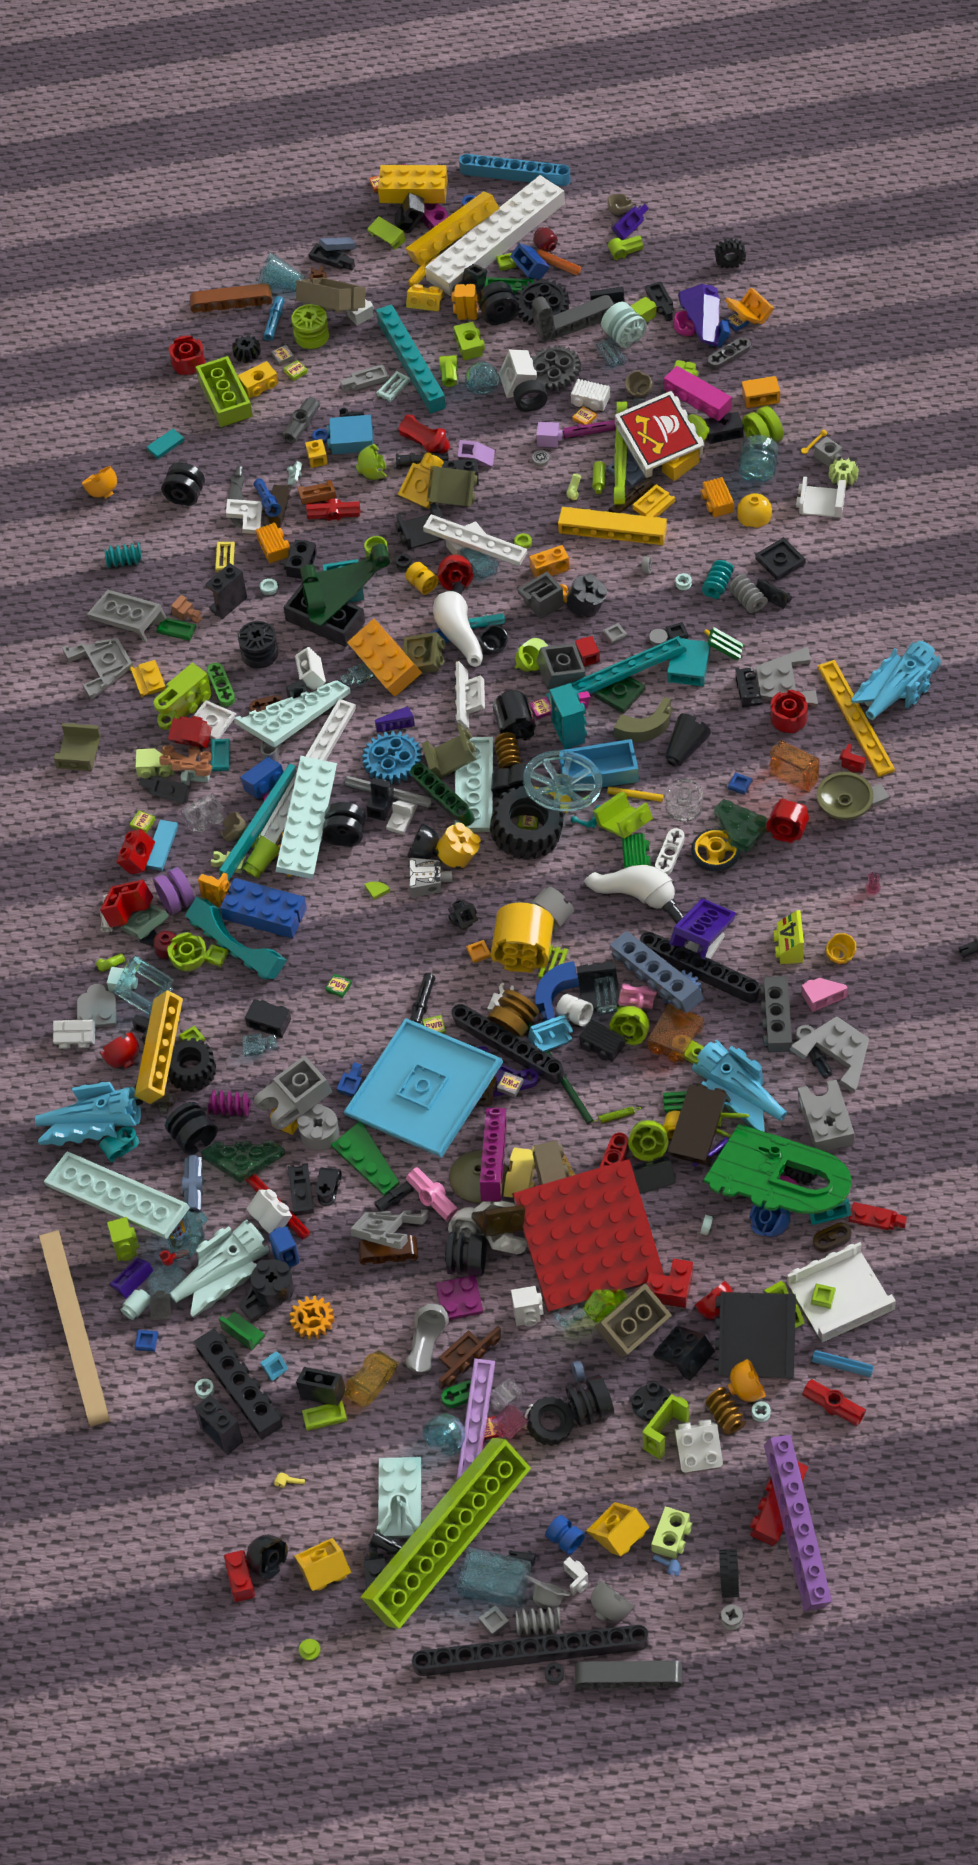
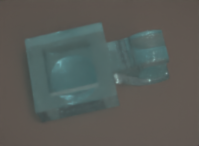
[340,662,373,687]
[242,1033,278,1057]

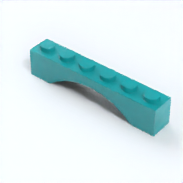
[185,896,287,980]

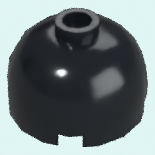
[407,823,439,859]
[246,1534,288,1579]

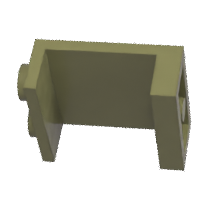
[427,466,477,507]
[54,723,101,771]
[422,723,477,779]

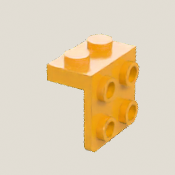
[724,288,775,324]

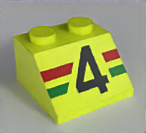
[773,910,804,964]

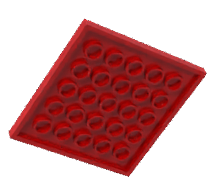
[512,1159,665,1312]

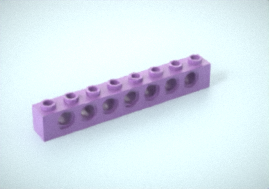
[764,1435,832,1611]

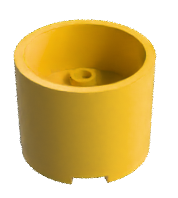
[491,903,554,973]

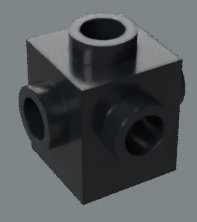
[448,900,478,929]

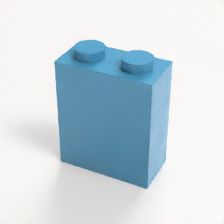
[327,415,373,455]

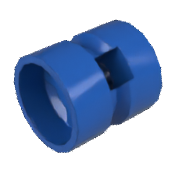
[545,1515,586,1555]

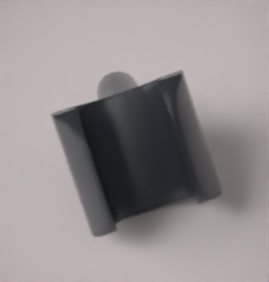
[339,408,364,417]

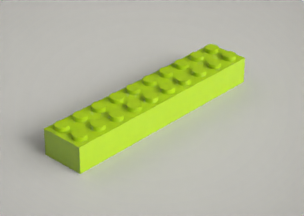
[360,1438,531,1629]

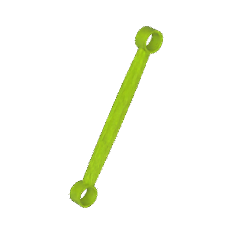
[614,402,628,505]

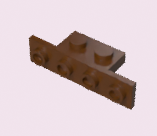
[439,1326,501,1390]

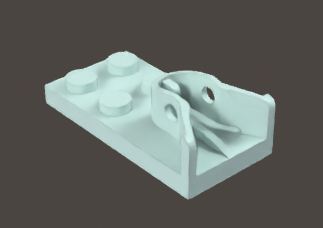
[377,1457,421,1539]

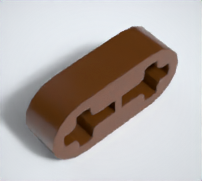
[250,695,283,712]

